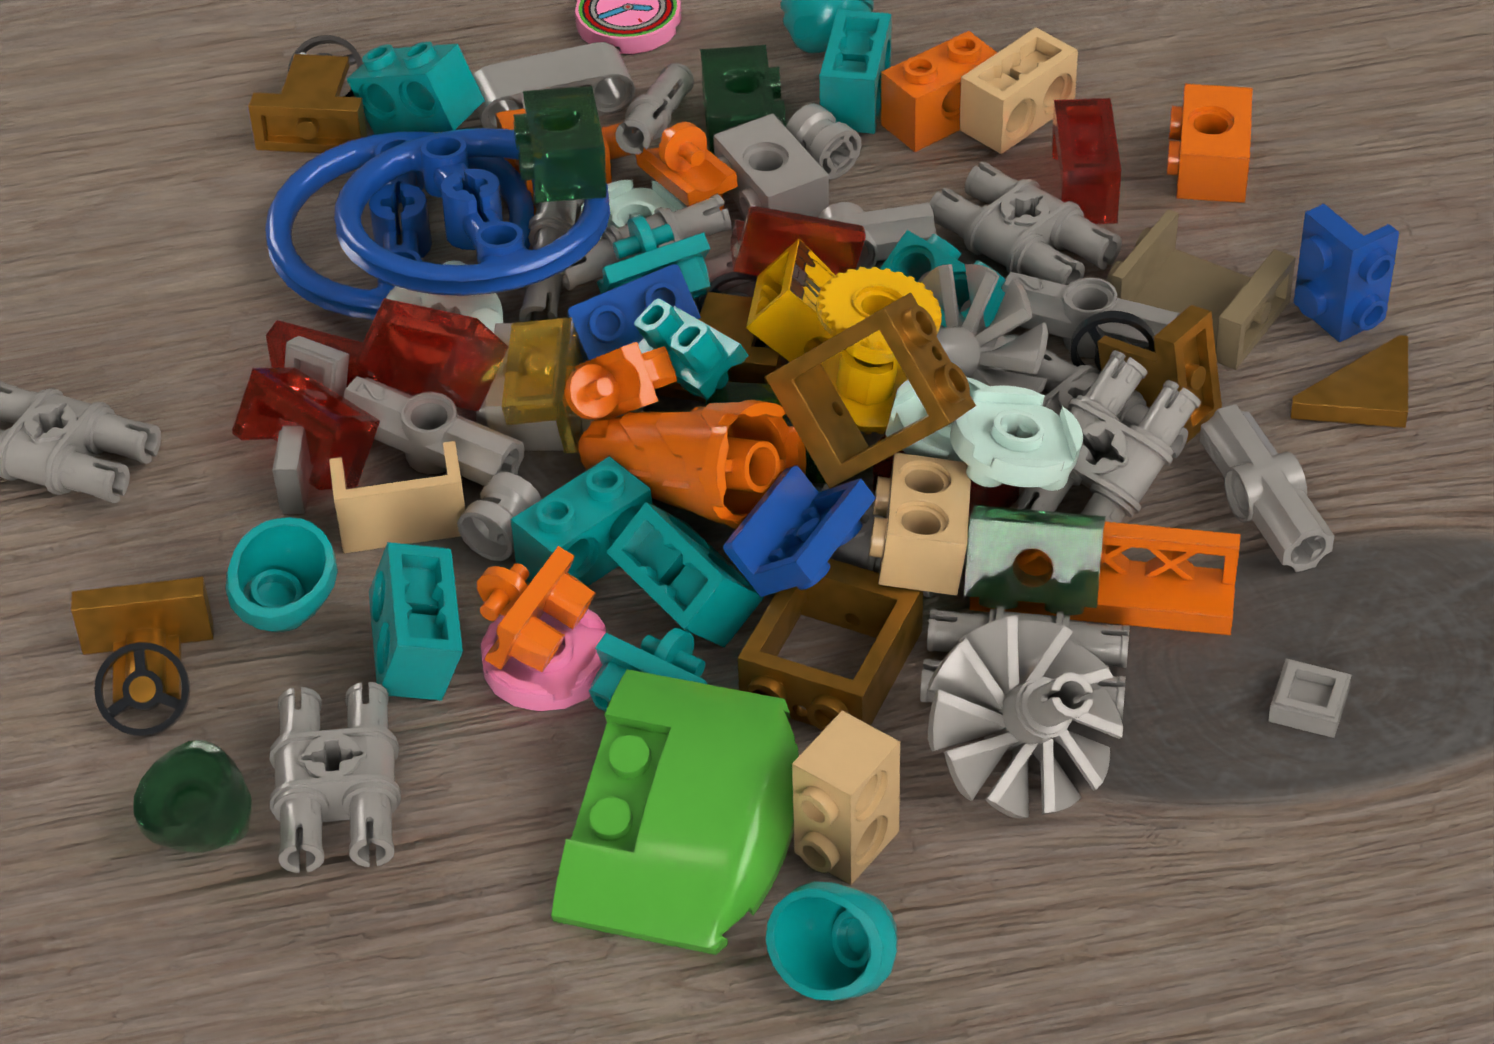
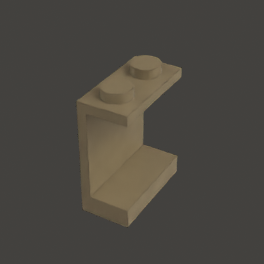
[1106,209,1296,370]

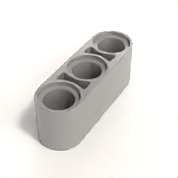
[473,42,635,129]

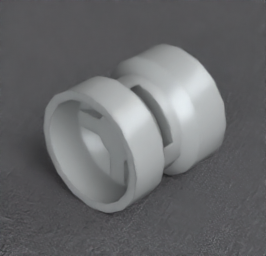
[786,103,862,180]
[457,472,542,561]

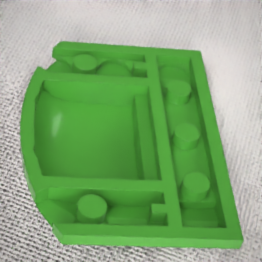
[551,669,799,955]

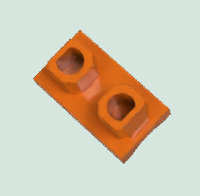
[635,121,738,211]
[565,342,677,420]
[477,546,595,672]

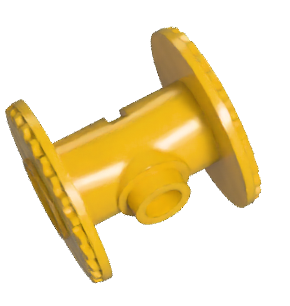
[816,267,942,434]

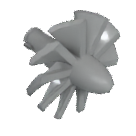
[921,264,1048,394]
[927,615,1123,819]

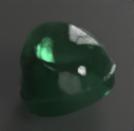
[133,740,252,854]

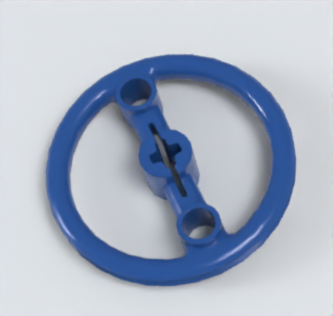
[334,128,610,296]
[265,131,534,321]

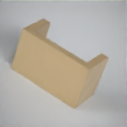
[329,441,465,554]

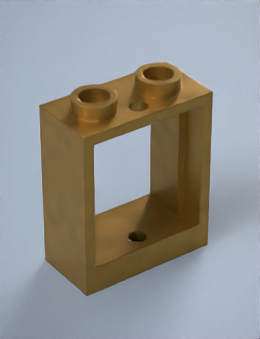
[765,292,976,489]
[738,559,923,731]

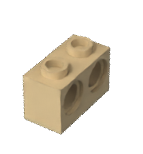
[960,27,1078,154]
[869,453,971,596]
[792,711,900,885]

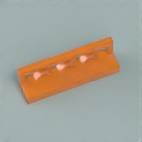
[970,510,1241,635]

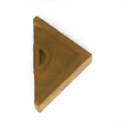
[1290,335,1408,428]

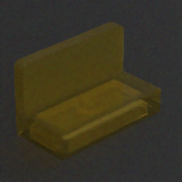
[501,317,583,454]

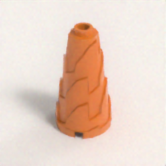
[578,400,806,529]

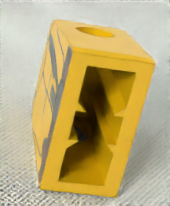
[746,238,836,362]

